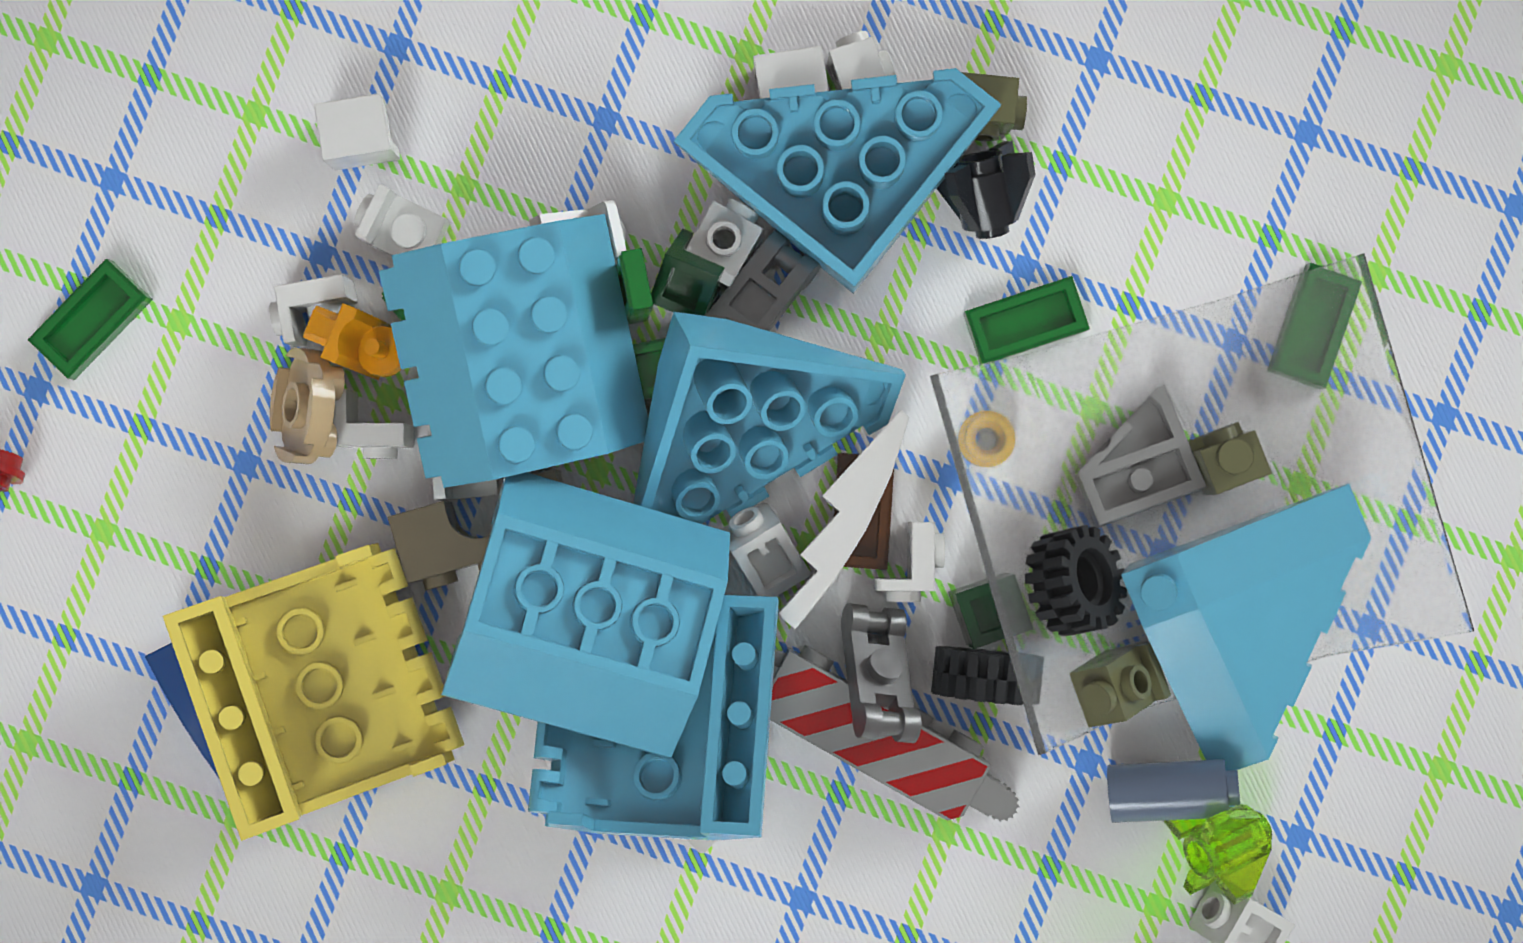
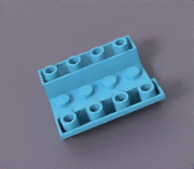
[441,472,730,758]

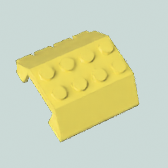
[162,543,465,841]

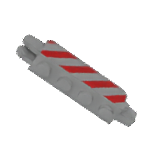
[770,645,1020,822]

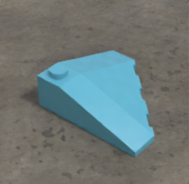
[674,68,1002,294]
[633,312,906,524]
[1121,483,1371,771]

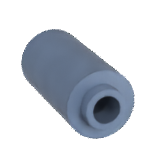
[1107,759,1240,823]

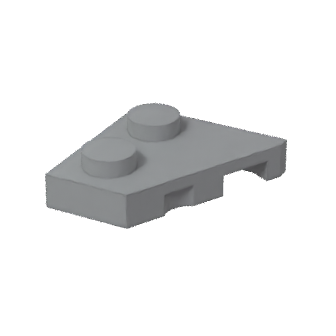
[1075,385,1206,528]

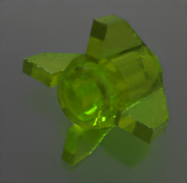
[1163,804,1272,905]

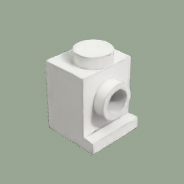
[827,31,895,90]
[684,199,763,290]

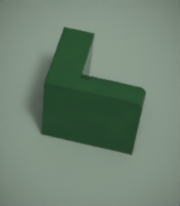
[651,228,725,316]
[948,574,1029,649]

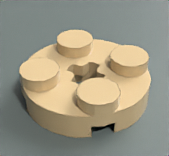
[270,347,345,464]

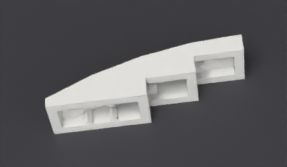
[778,410,910,630]

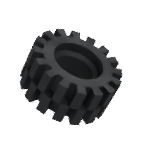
[1025,525,1127,636]
[931,646,1040,705]

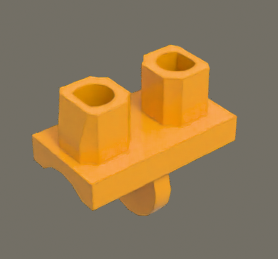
[303,303,402,381]

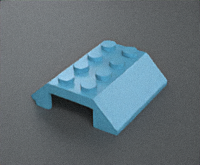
[379,214,648,488]
[528,595,779,841]

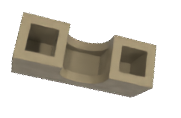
[388,469,564,591]

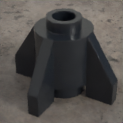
[937,141,1036,239]

